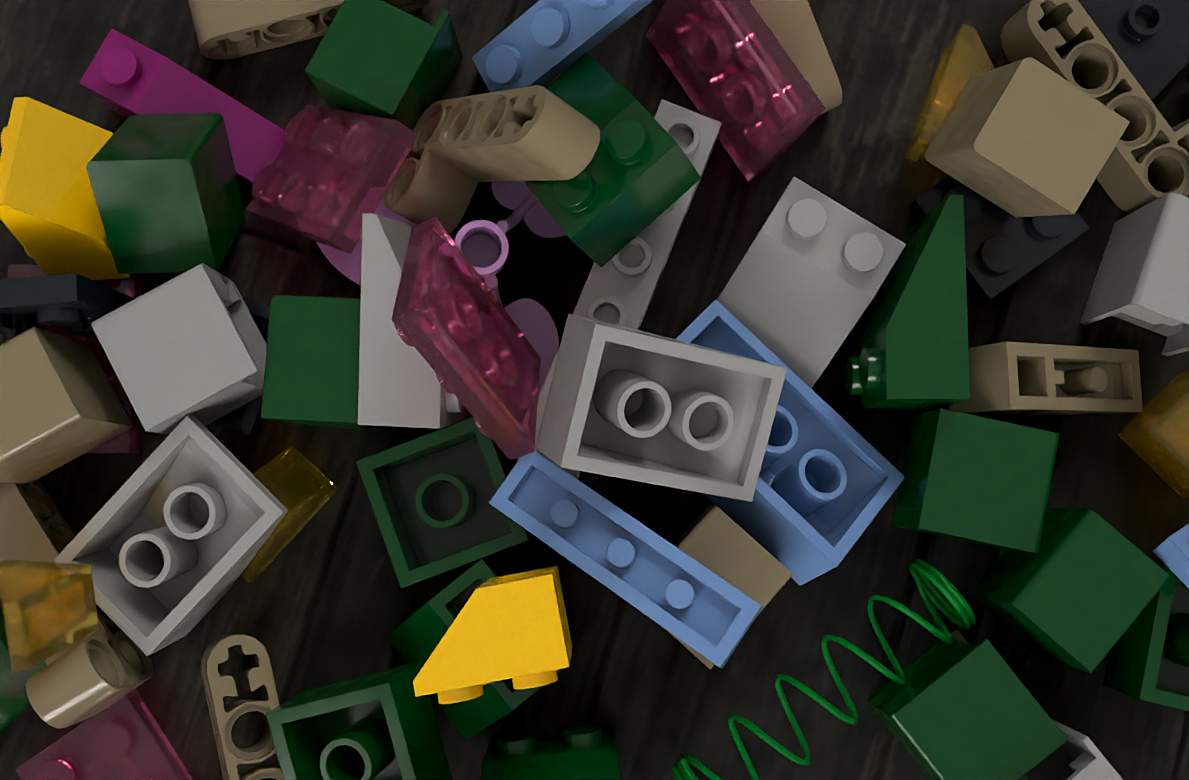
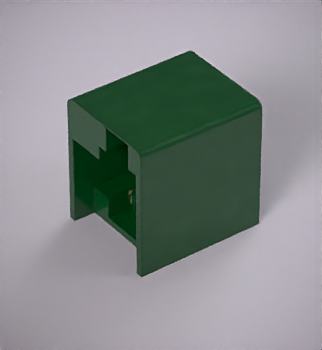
[305,0,463,148]
[86,112,246,274]
[261,295,392,431]
[892,408,1059,554]
[970,508,1170,673]
[867,628,1067,780]

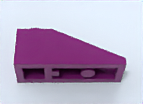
[79,28,298,193]

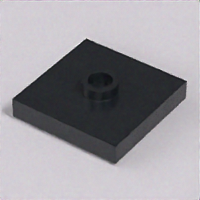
[1078,0,1189,101]

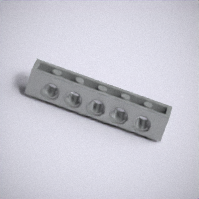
[513,99,722,479]

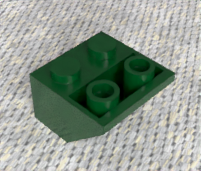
[387,555,564,740]

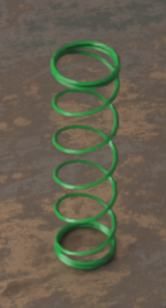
[670,559,975,780]

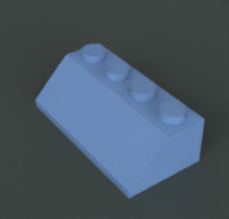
[676,299,905,586]

